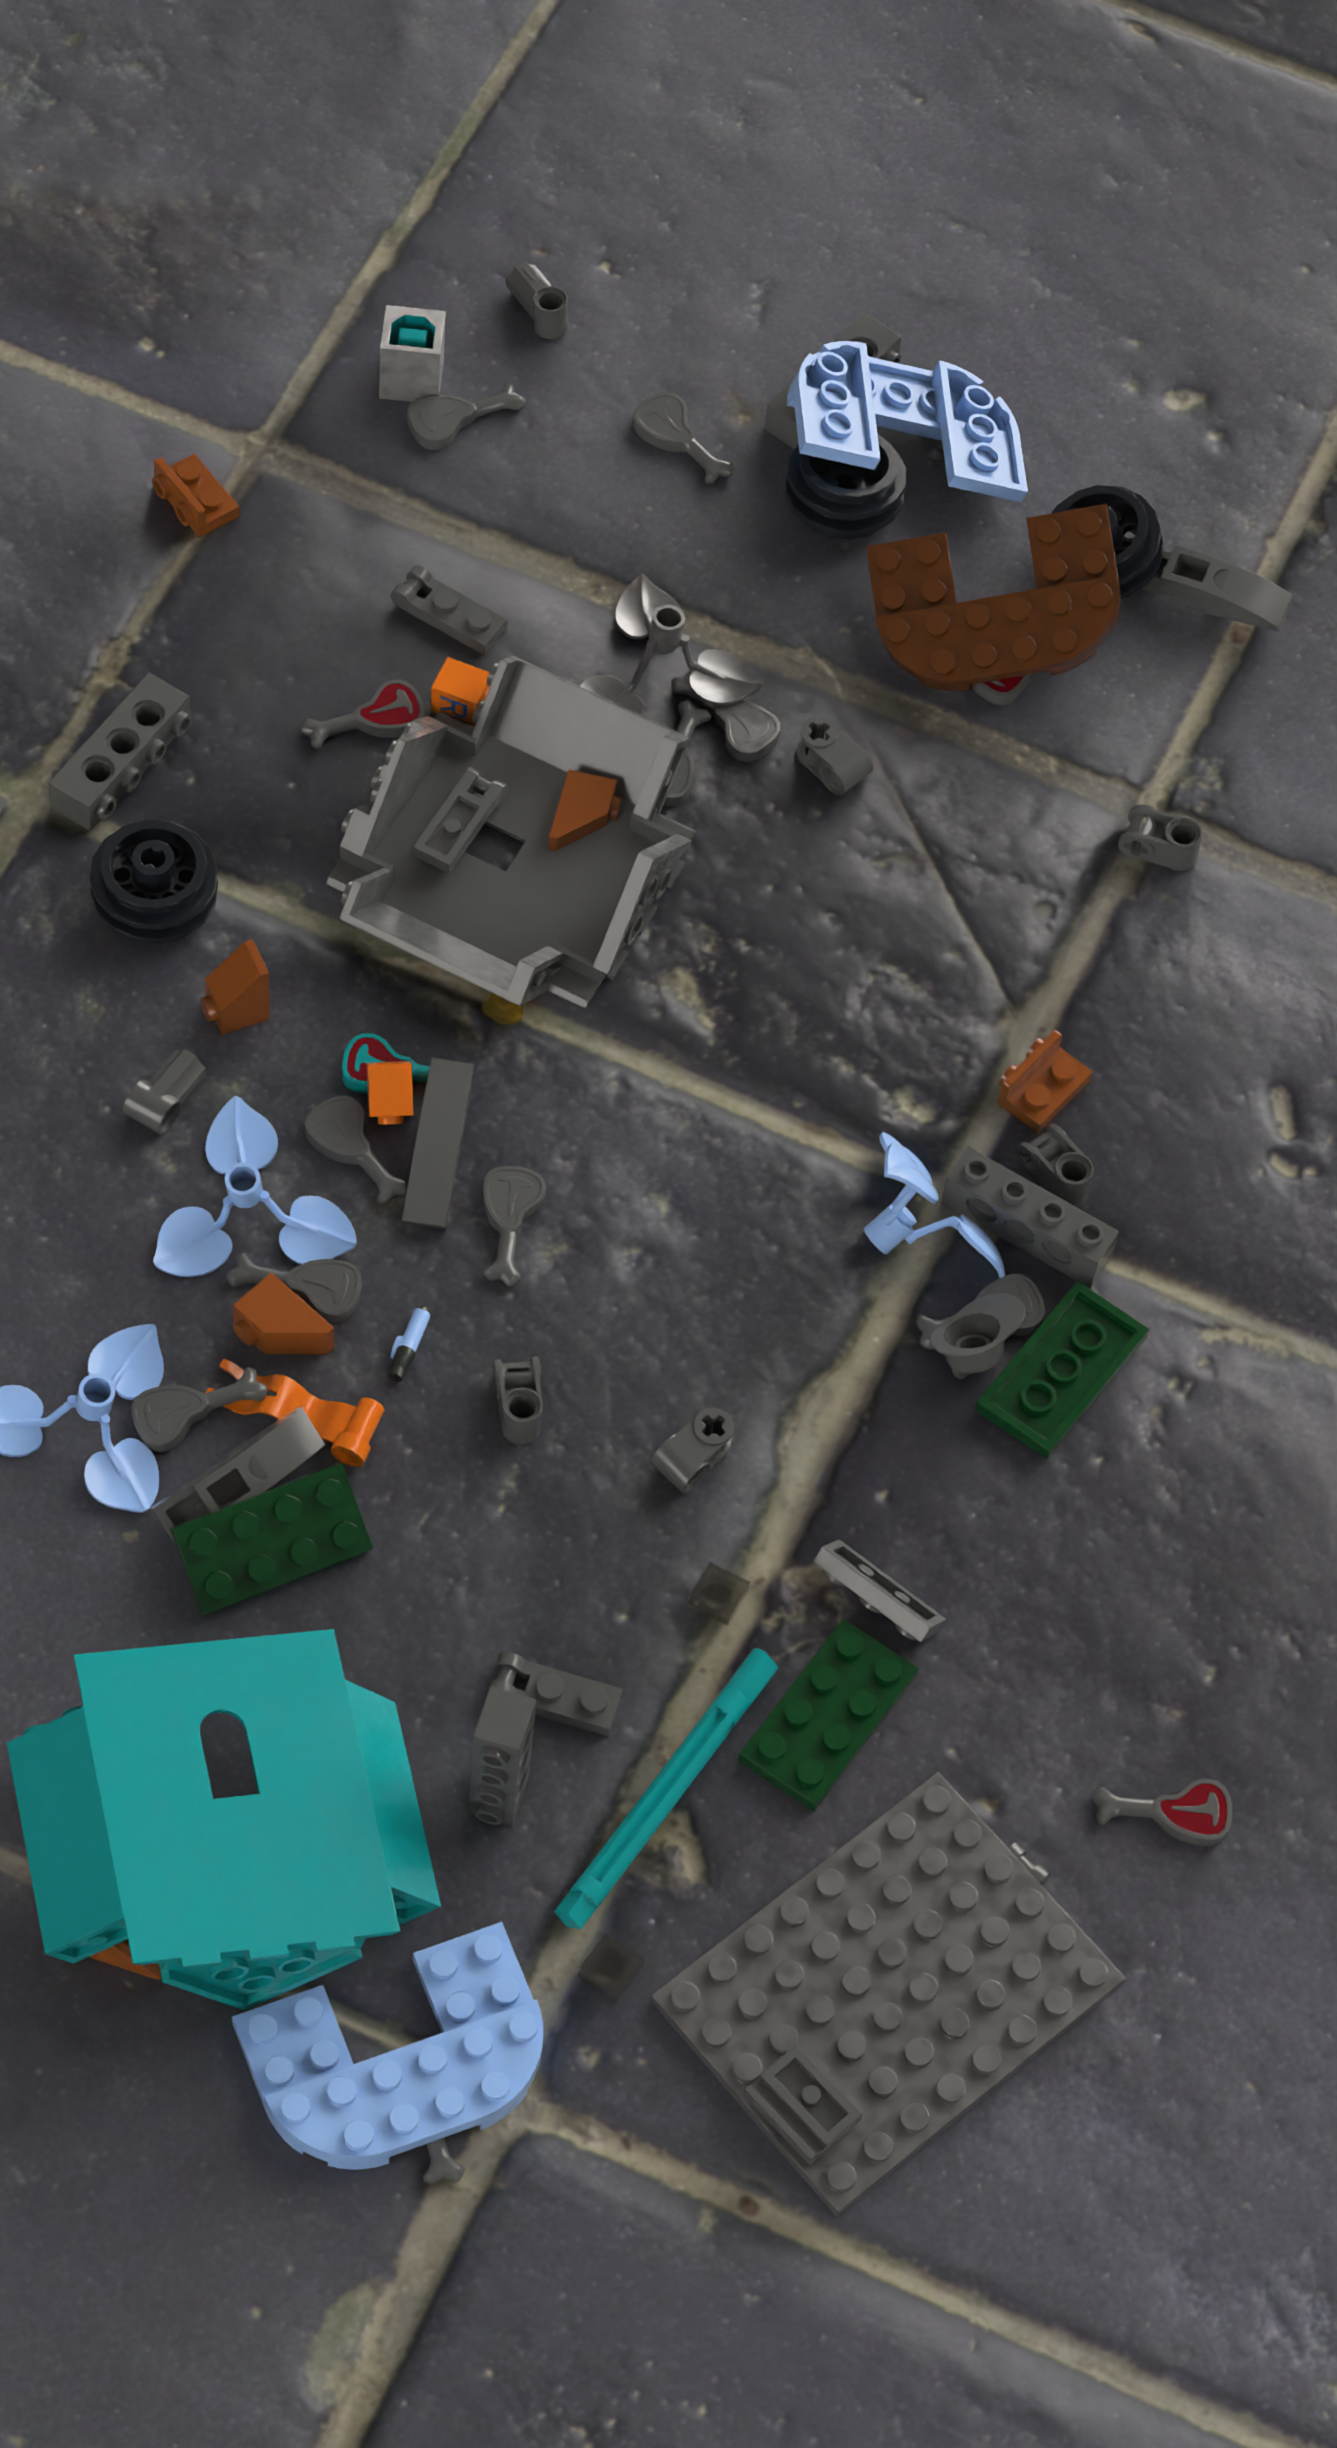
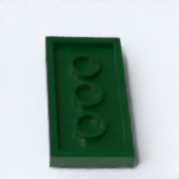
[975,1281,1150,1459]
[169,1463,373,1615]
[738,1619,919,1812]

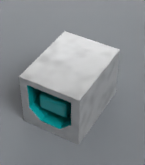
[379,305,446,402]

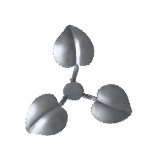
[580,573,763,715]

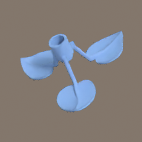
[153,1096,357,1277]
[864,1132,1006,1278]
[0,1324,164,1513]

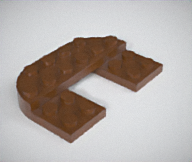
[866,504,1121,691]

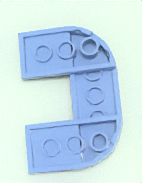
[787,341,1028,502]
[232,1922,543,2170]

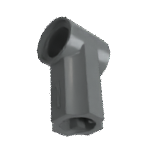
[506,261,568,339]
[123,1049,206,1135]

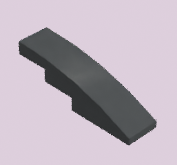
[402,1057,475,1230]

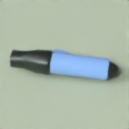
[389,1305,430,1382]

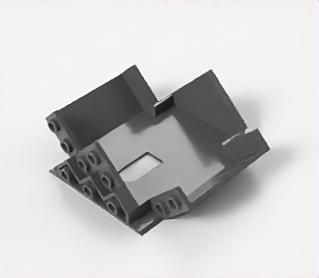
[326,656,697,1009]

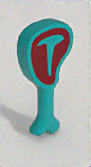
[341,1033,430,1094]

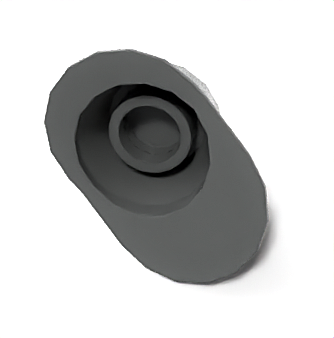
[930,1293,1026,1379]

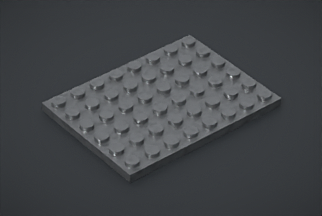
[651,1772,1126,2218]

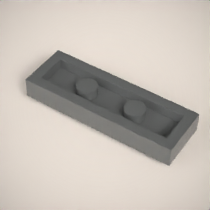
[813,1539,946,1642]

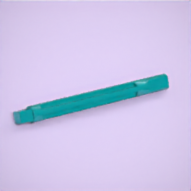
[554,1648,779,1929]

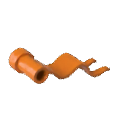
[206,1359,385,1467]

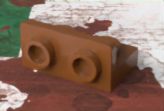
[152,453,240,538]
[998,1030,1093,1134]

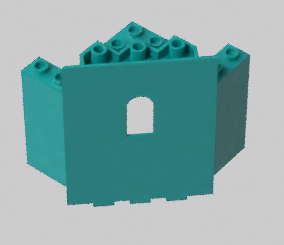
[7,1629,441,2010]

